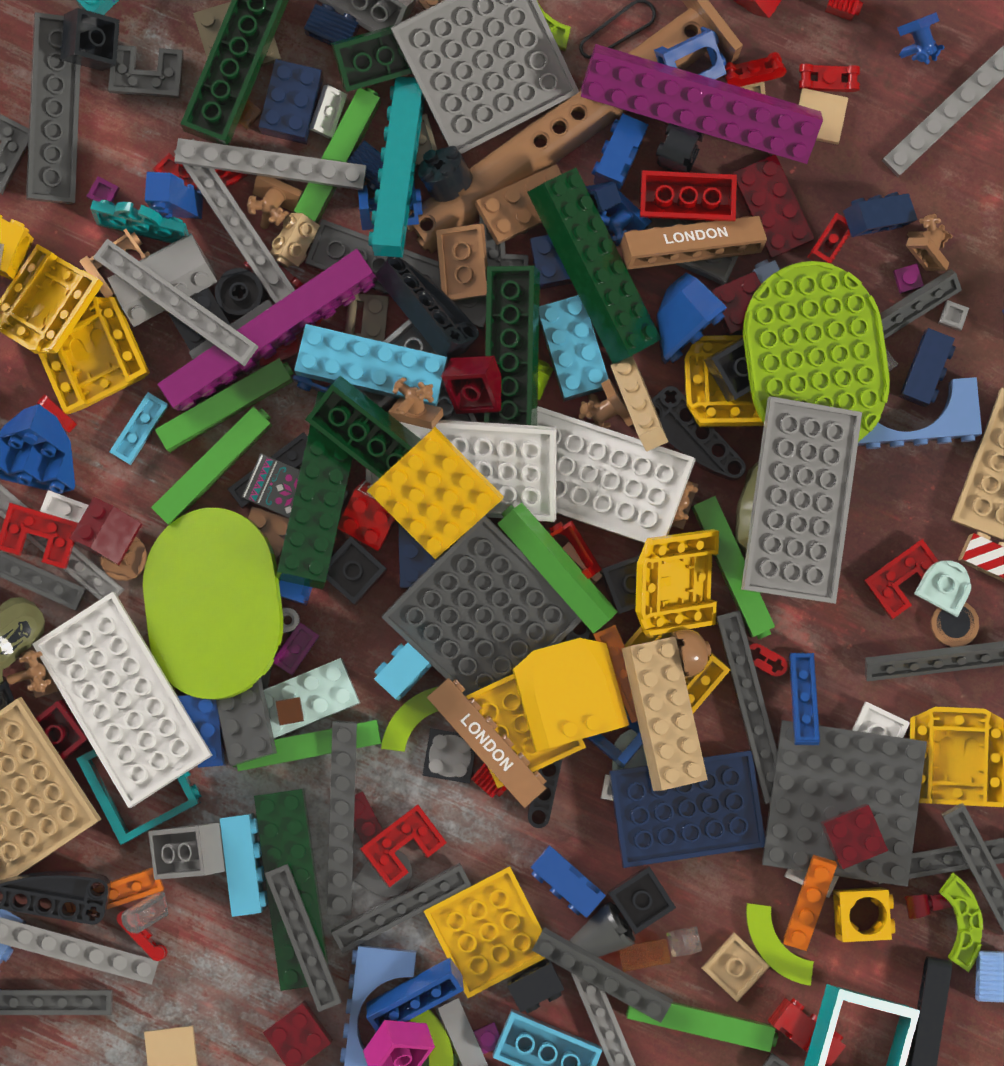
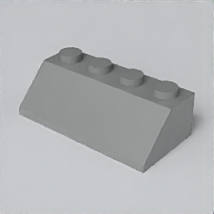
[318,0,417,32]
[108,233,217,327]

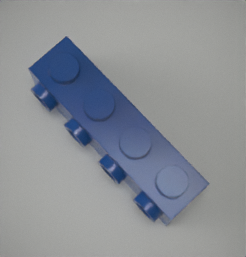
[367,958,464,1032]

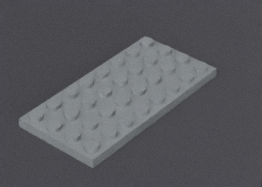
[741,397,862,604]

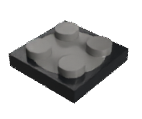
[422,728,475,784]

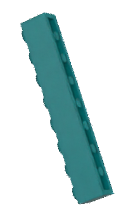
[368,77,425,258]

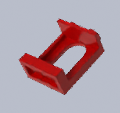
[549,520,602,579]

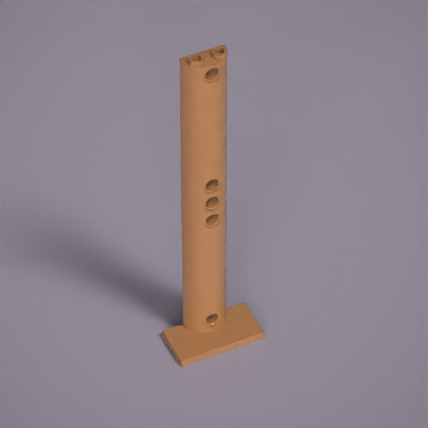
[407,0,743,254]

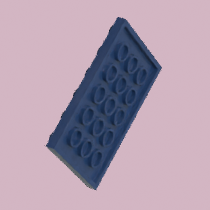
[609,750,765,868]

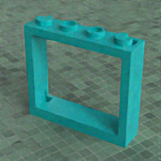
[76,749,202,845]
[804,984,920,1066]

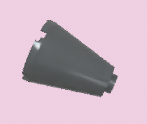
[569,902,635,957]

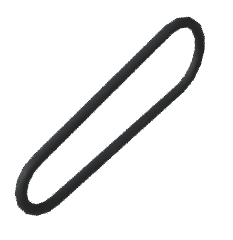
[579,0,656,59]

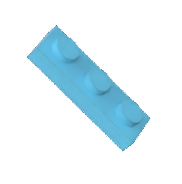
[109,392,169,465]

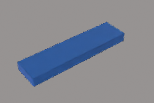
[789,653,820,745]

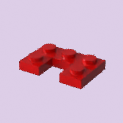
[0,503,78,569]
[863,539,939,620]
[360,804,447,888]

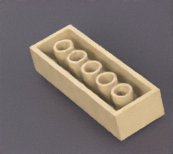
[621,637,708,791]

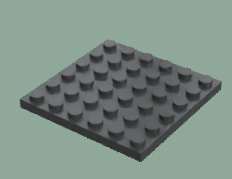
[382,515,582,696]
[762,720,927,887]

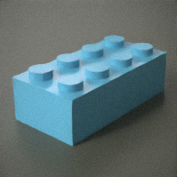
[539,295,608,402]
[374,643,432,701]
[220,813,269,917]
[493,1009,602,1066]

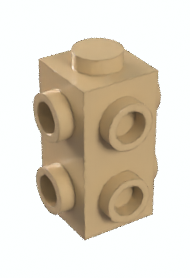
[270,213,320,268]

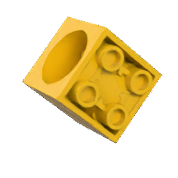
[0,215,34,281]
[833,887,895,942]

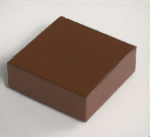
[276,697,304,726]

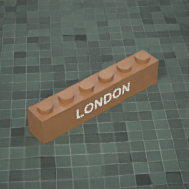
[620,216,767,270]
[427,678,547,808]

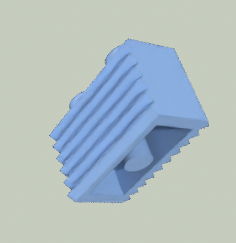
[975,950,1004,1002]

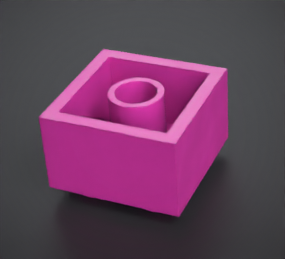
[363,1020,435,1066]

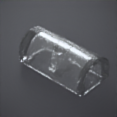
[121,892,169,934]

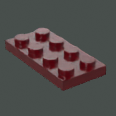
[732,155,815,259]

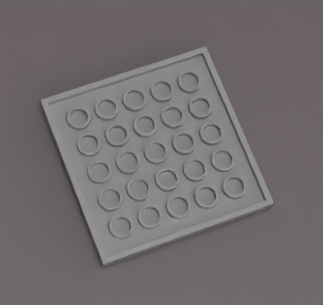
[390,0,579,154]

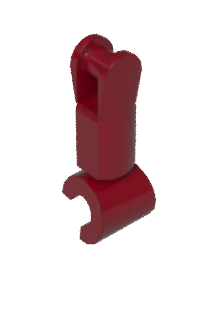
[905,893,952,919]

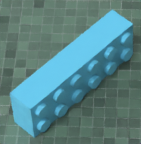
[294,324,448,406]

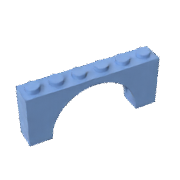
[858,377,982,449]
[340,944,417,1066]

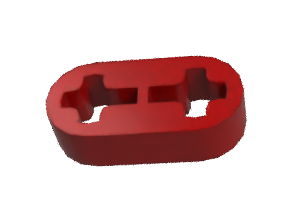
[37,394,78,433]
[749,643,787,677]

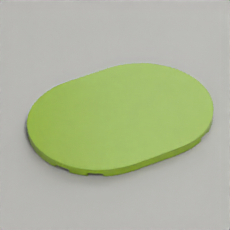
[743,261,890,442]
[143,508,283,700]

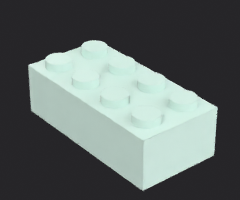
[264,658,360,739]

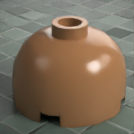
[670,629,711,678]

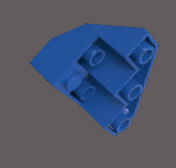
[656,272,727,364]
[0,404,75,494]

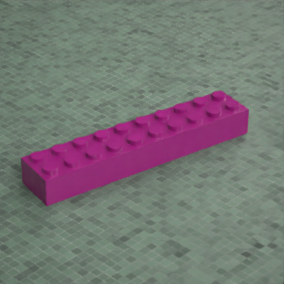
[581,44,823,164]
[157,249,378,412]

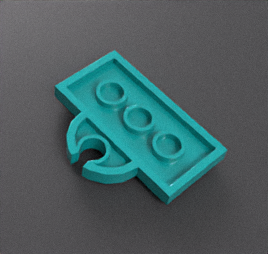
[90,200,189,244]

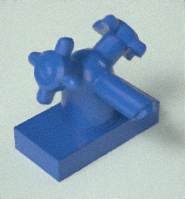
[897,12,945,65]
[599,190,652,246]

